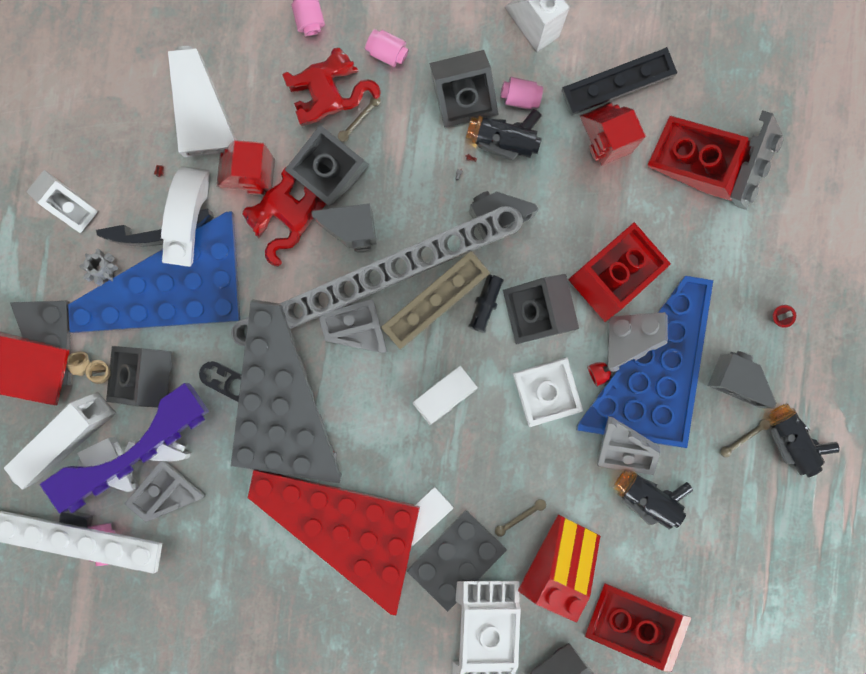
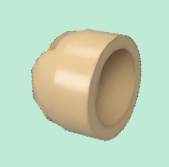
[67,351,90,376]
[86,360,110,384]

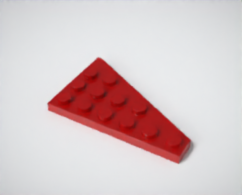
[248,470,420,616]

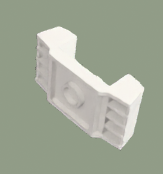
[452,581,521,674]

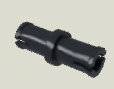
[468,274,504,333]

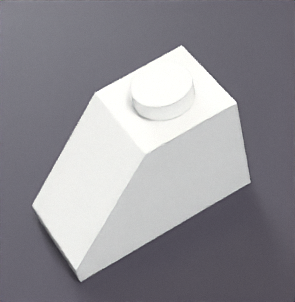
[27,170,98,233]
[78,437,139,492]

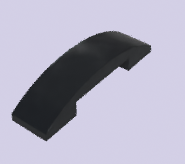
[96,209,214,247]

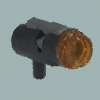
[466,109,542,160]
[768,403,840,478]
[613,470,693,529]

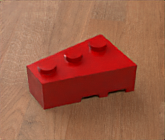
[579,102,646,166]
[216,140,275,196]

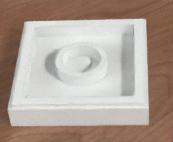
[513,357,583,427]

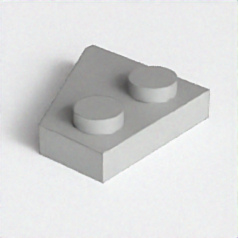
[319,299,387,353]
[608,312,668,372]
[598,417,660,475]
[125,461,205,522]

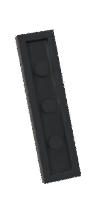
[562,47,677,116]

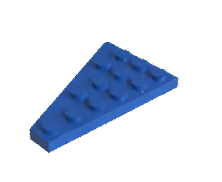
[68,211,240,333]
[576,276,714,448]

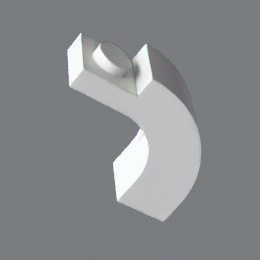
[161,166,210,267]

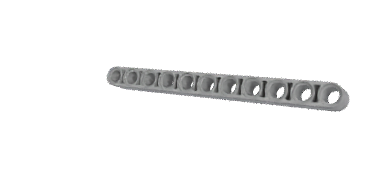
[231,206,523,346]

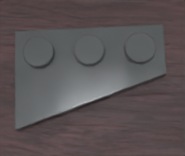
[730,110,783,210]
[10,301,71,385]

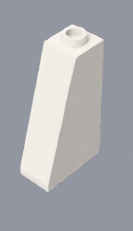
[505,0,570,53]
[168,46,236,157]
[4,392,116,490]

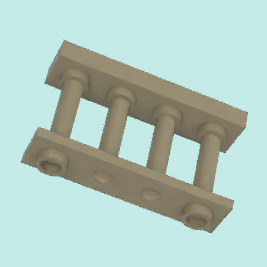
[381,251,490,350]

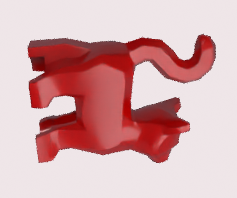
[282,48,381,126]
[242,167,327,266]

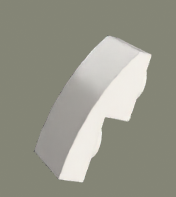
[413,366,478,425]
[124,438,191,461]

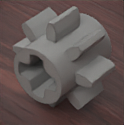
[80,249,118,286]

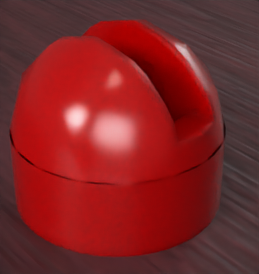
[773,305,797,328]
[587,362,611,387]

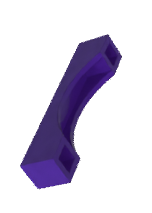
[39,383,209,514]

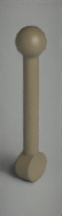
[338,97,381,142]
[721,419,771,457]
[495,499,546,537]

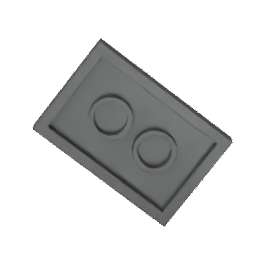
[407,510,507,612]

